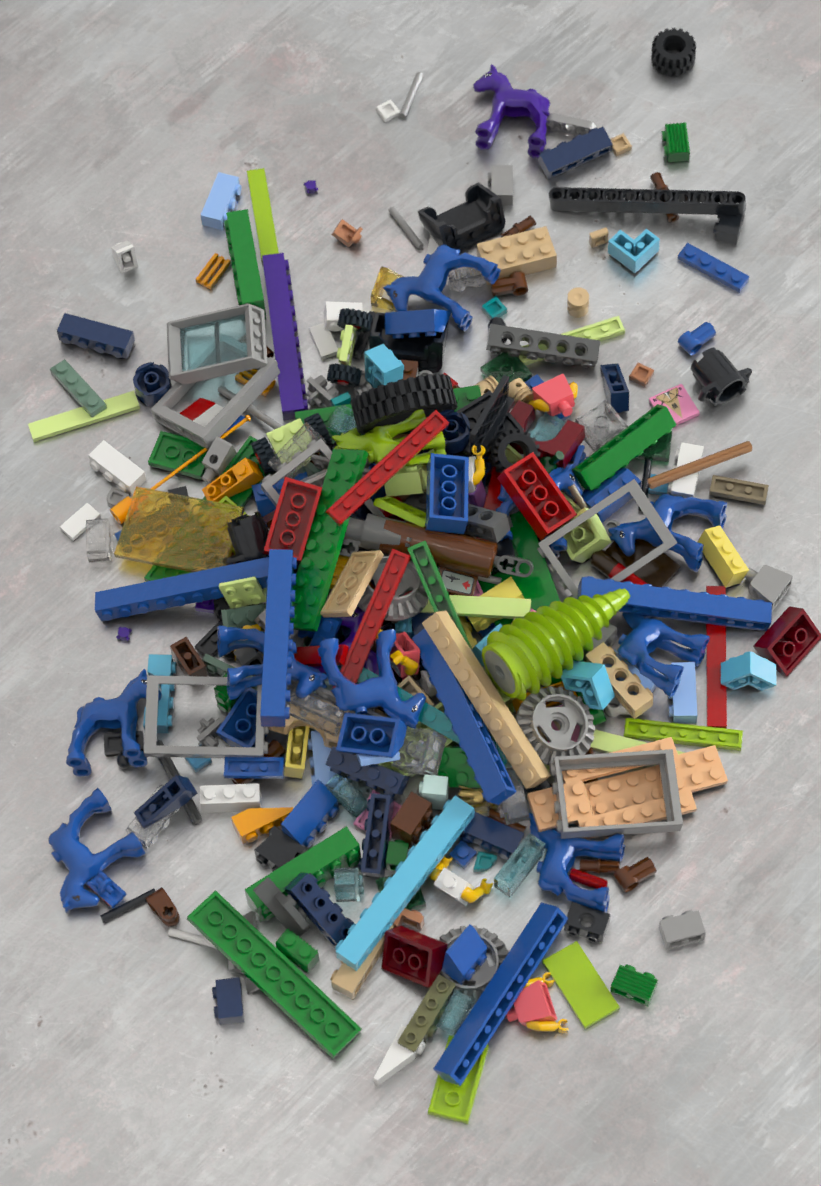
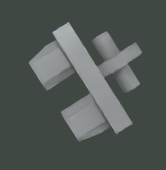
[306,375,339,407]
[197,715,226,747]

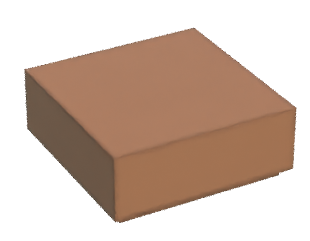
[629,363,654,387]

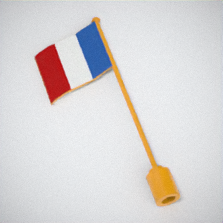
[109,398,251,524]

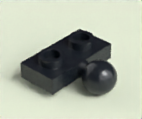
[195,620,235,659]
[104,731,144,769]

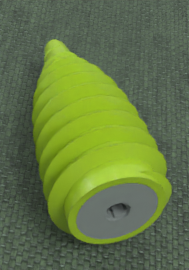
[482,588,630,701]

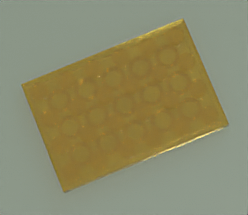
[114,486,245,572]

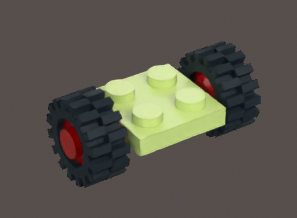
[327,308,372,387]
[251,413,332,474]

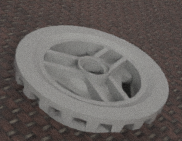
[358,556,429,621]
[516,686,595,765]
[439,925,509,1007]

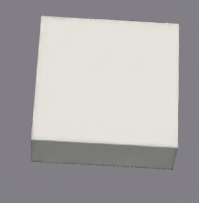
[376,99,400,123]

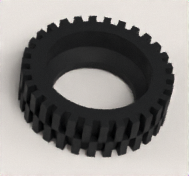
[351,374,458,434]

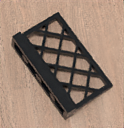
[464,375,515,459]

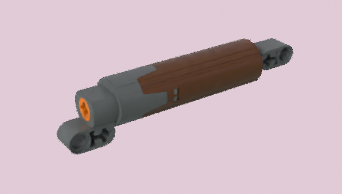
[339,513,534,578]

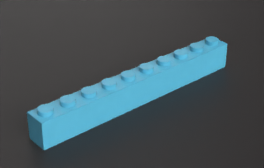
[335,796,475,971]

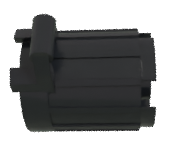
[690,347,752,406]
[223,511,269,565]

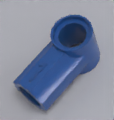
[677,322,716,355]

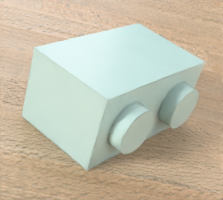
[419,775,449,810]

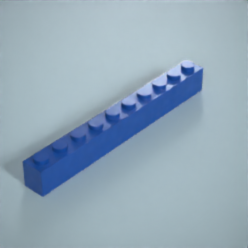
[260,549,297,727]
[95,557,269,621]
[578,576,772,631]
[412,629,516,805]
[433,902,568,1086]

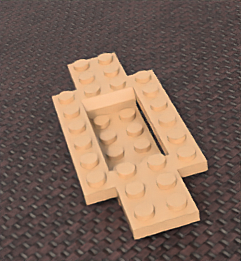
[527,737,728,839]

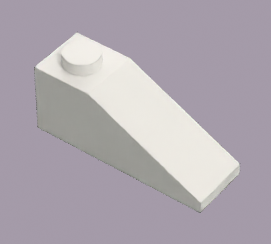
[374,1025,426,1086]

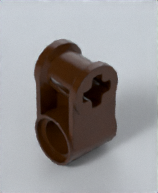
[145,887,180,927]

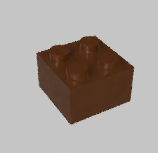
[390,791,433,849]

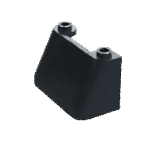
[418,182,505,251]
[369,312,449,373]

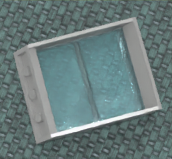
[167,303,268,385]

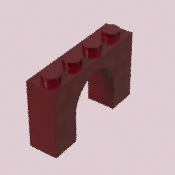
[509,400,585,468]

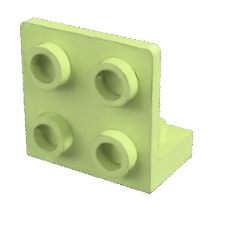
[219,577,267,608]

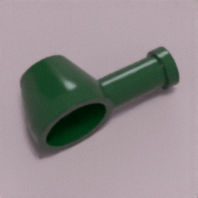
[540,451,564,474]

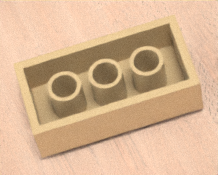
[477,226,557,285]

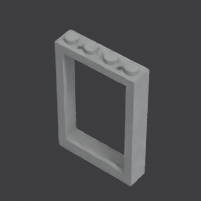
[150,334,280,449]
[261,438,385,553]
[537,479,677,599]
[144,675,269,759]
[550,749,683,839]

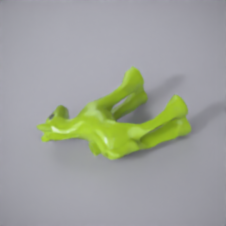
[332,409,446,466]

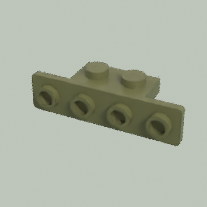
[398,975,456,1052]

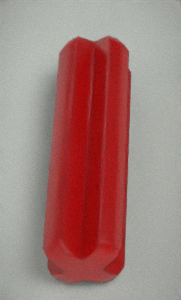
[569,868,608,889]

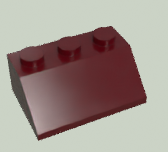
[753,606,821,677]
[381,926,448,988]

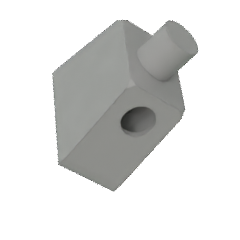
[201,436,237,483]
[744,565,793,611]

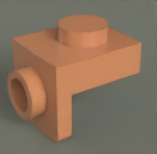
[331,219,363,247]
[393,908,424,930]

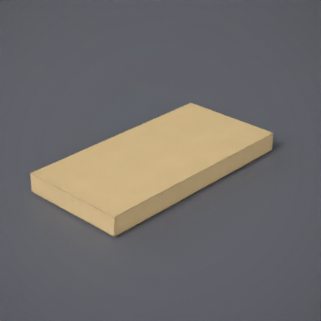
[320,550,384,618]

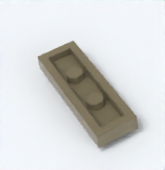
[709,475,769,505]

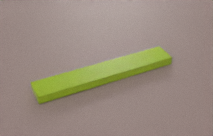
[247,168,279,263]
[623,718,743,751]

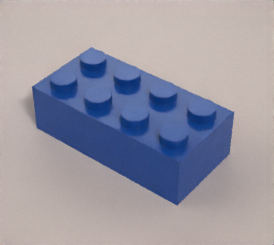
[426,453,469,534]

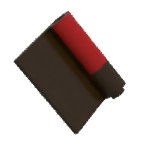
[591,539,681,587]

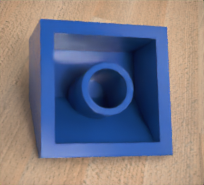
[442,924,487,985]

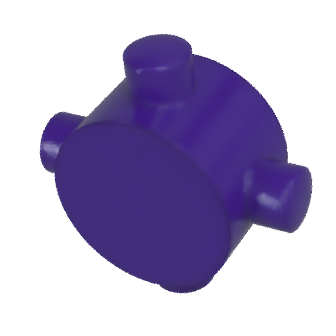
[304,180,318,193]
[116,627,132,641]

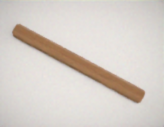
[647,441,753,489]

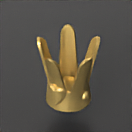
[458,786,483,804]

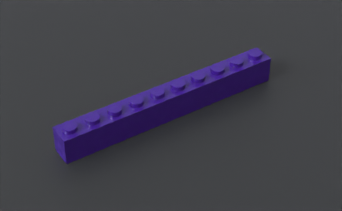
[262,253,308,421]

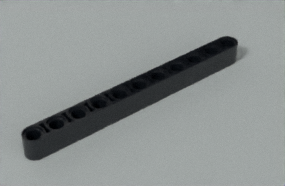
[549,187,746,215]

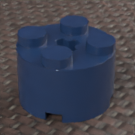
[133,362,172,407]
[440,410,470,455]

